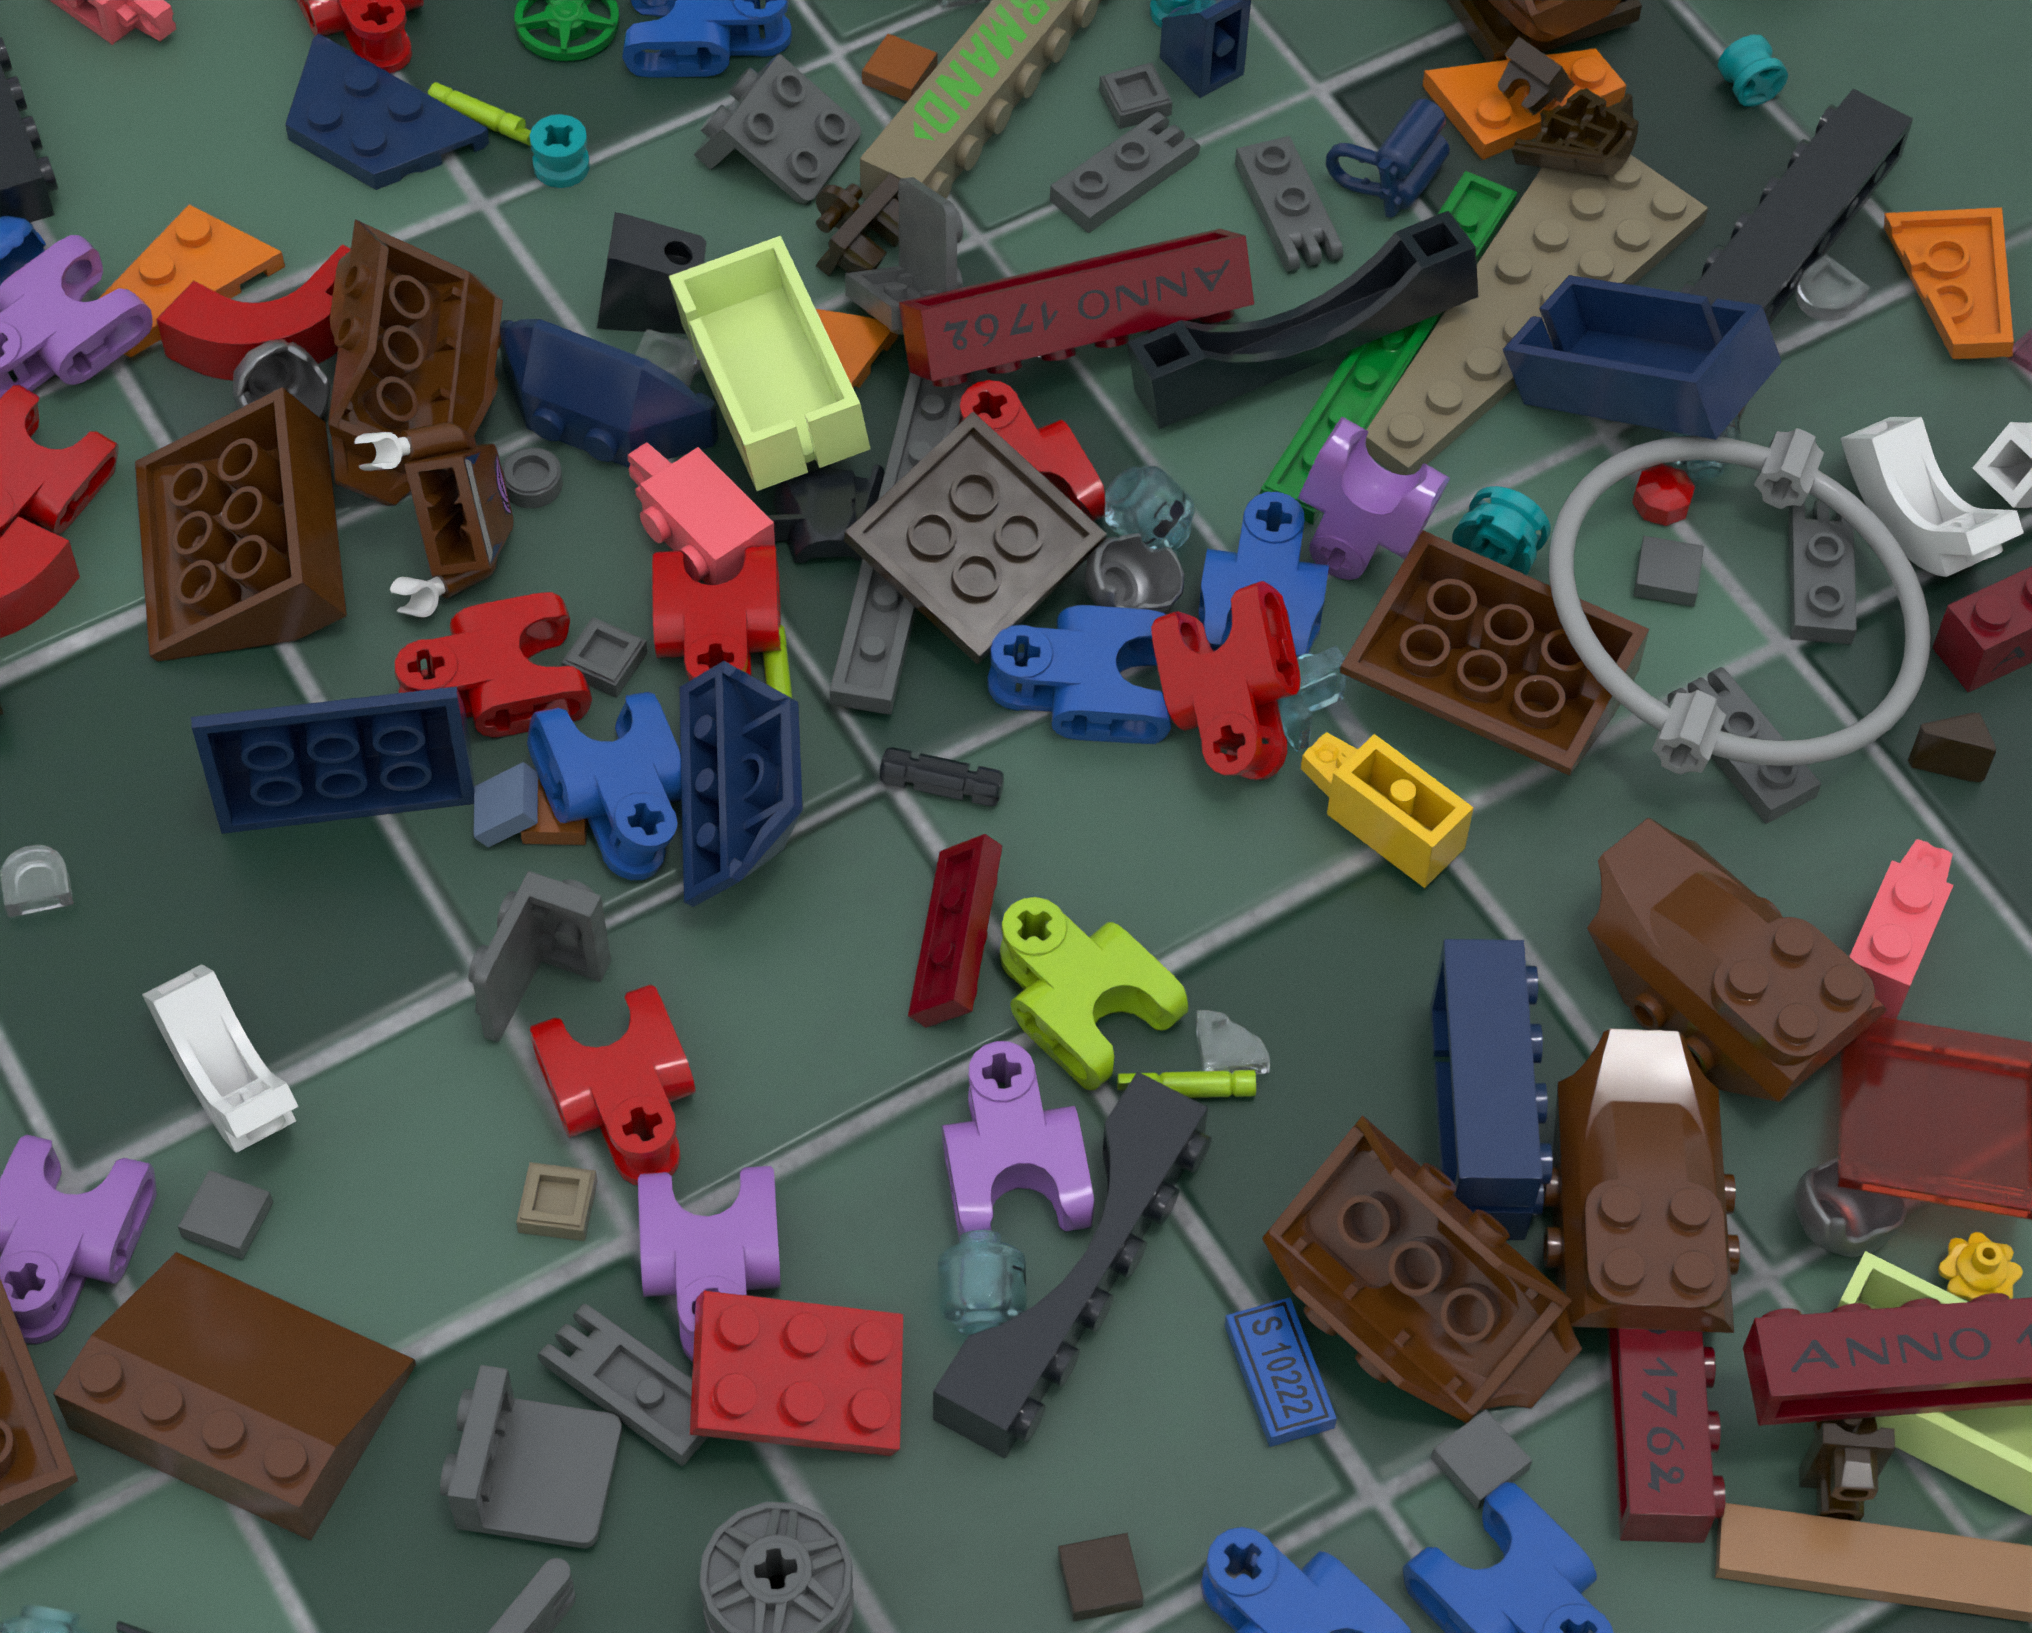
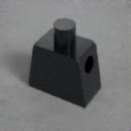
[597,212,707,334]

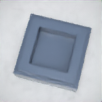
[474,762,538,847]

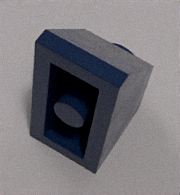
[1159,0,1251,98]

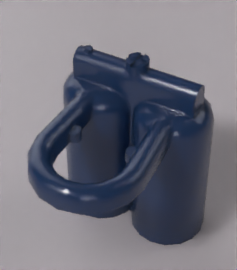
[1325,99,1450,218]

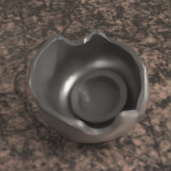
[233,340,331,418]
[1085,533,1185,613]
[1794,1157,1907,1257]

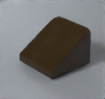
[1908,712,1996,782]

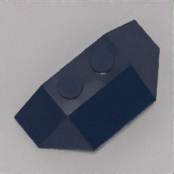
[500,319,718,468]
[679,661,803,907]

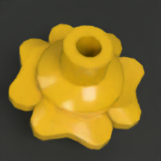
[1938,1232,2023,1302]

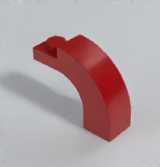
[156,244,350,381]
[0,517,80,638]

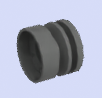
[699,1502,854,1633]

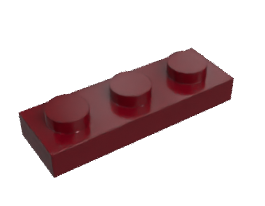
[908,834,1003,1028]

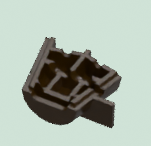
[1511,88,1639,176]

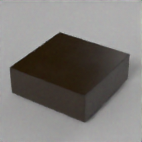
[1057,1533,1144,1622]

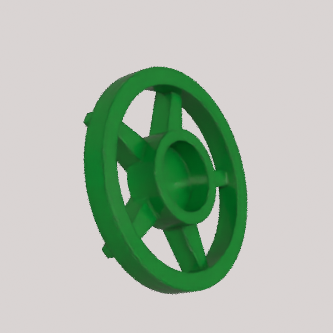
[514,0,620,61]

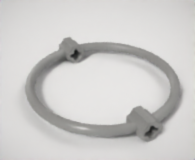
[1549,428,1931,775]

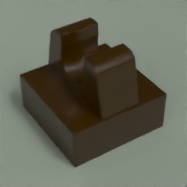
[1498,37,1574,115]

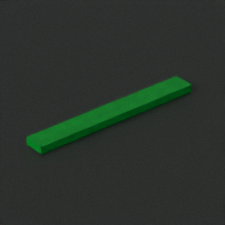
[1260,171,1517,525]

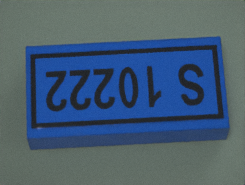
[1224,1297,1337,1447]

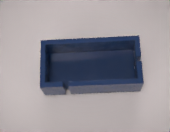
[1502,275,1782,440]
[1430,939,1552,1240]

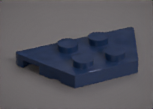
[285,34,489,190]

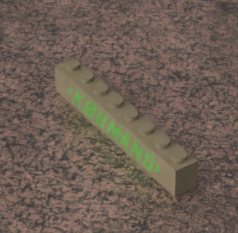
[860,0,1102,199]

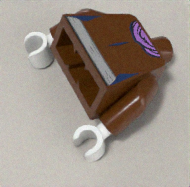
[354,422,514,617]

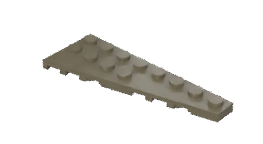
[1366,154,1708,476]

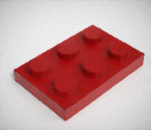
[690,1290,903,1456]

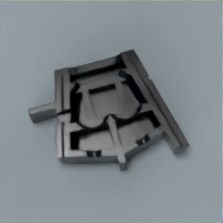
[767,464,885,563]

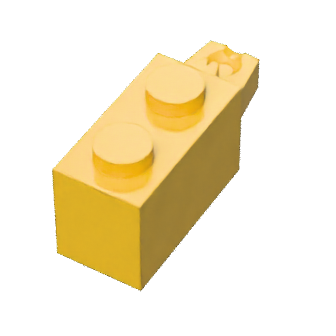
[1301,732,1474,888]

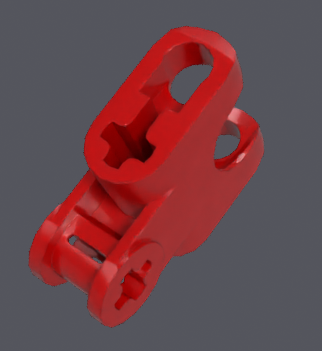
[296,0,424,73]
[960,380,1106,522]
[0,385,119,538]
[652,545,781,681]
[1151,581,1301,780]
[395,592,592,737]
[530,984,696,1186]

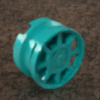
[1452,486,1551,575]

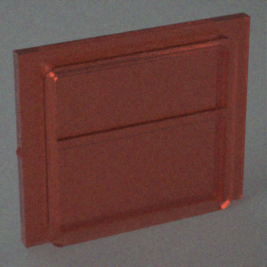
[1838,1017,2032,1220]

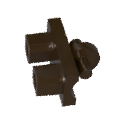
[816,173,899,276]
[1799,1417,1895,1522]

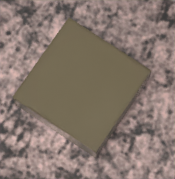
[516,1162,598,1241]

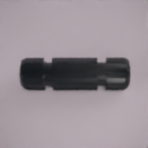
[880,747,1004,807]

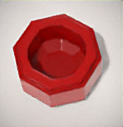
[1632,464,1695,526]

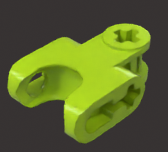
[999,897,1188,1090]

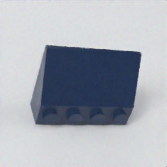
[191,687,475,834]

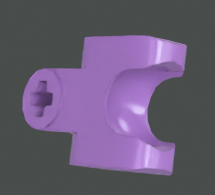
[0,235,153,398]
[1298,417,1450,580]
[941,1041,1094,1247]
[0,1135,157,1344]
[638,1166,781,1362]

